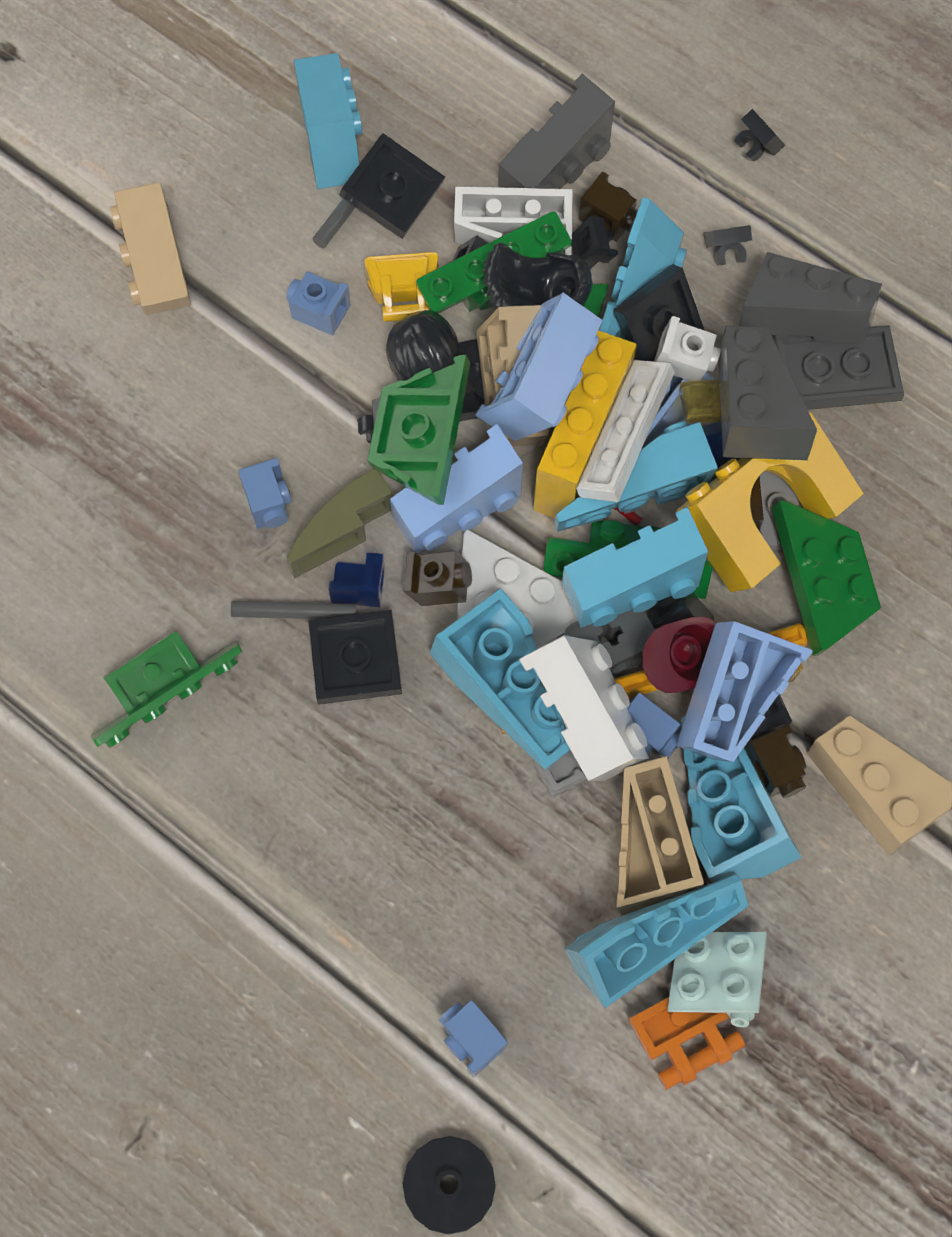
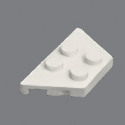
[457,529,578,649]

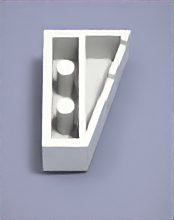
[454,187,572,255]
[519,635,649,781]

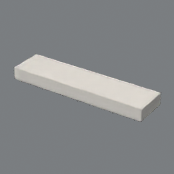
[576,360,675,502]

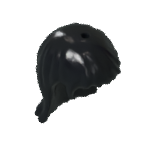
[482,243,593,309]
[386,310,475,399]

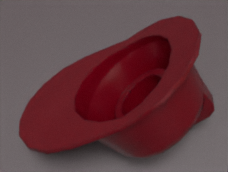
[642,617,717,693]

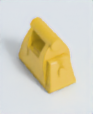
[364,252,439,322]

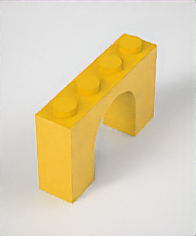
[533,330,637,518]
[676,412,864,593]

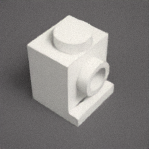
[654,316,721,383]

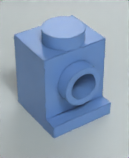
[286,271,351,336]
[238,458,292,529]
[627,693,682,759]
[438,1000,508,1078]

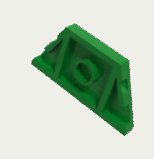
[367,355,470,505]
[772,501,881,656]

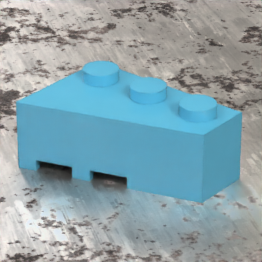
[294,53,362,189]
[562,507,708,628]

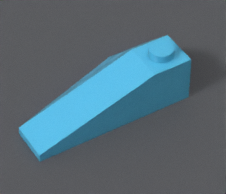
[599,197,687,339]
[554,421,718,532]
[429,589,571,770]
[681,716,802,882]
[565,875,749,1008]

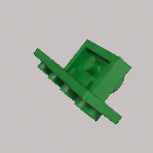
[416,211,572,313]
[543,520,713,599]
[91,631,243,748]

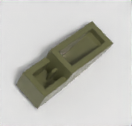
[286,469,393,579]

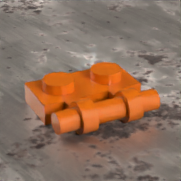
[628,997,746,1090]

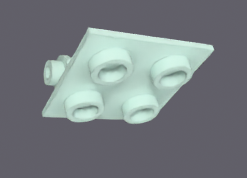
[668,932,767,1027]

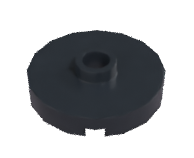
[402,1136,496,1235]

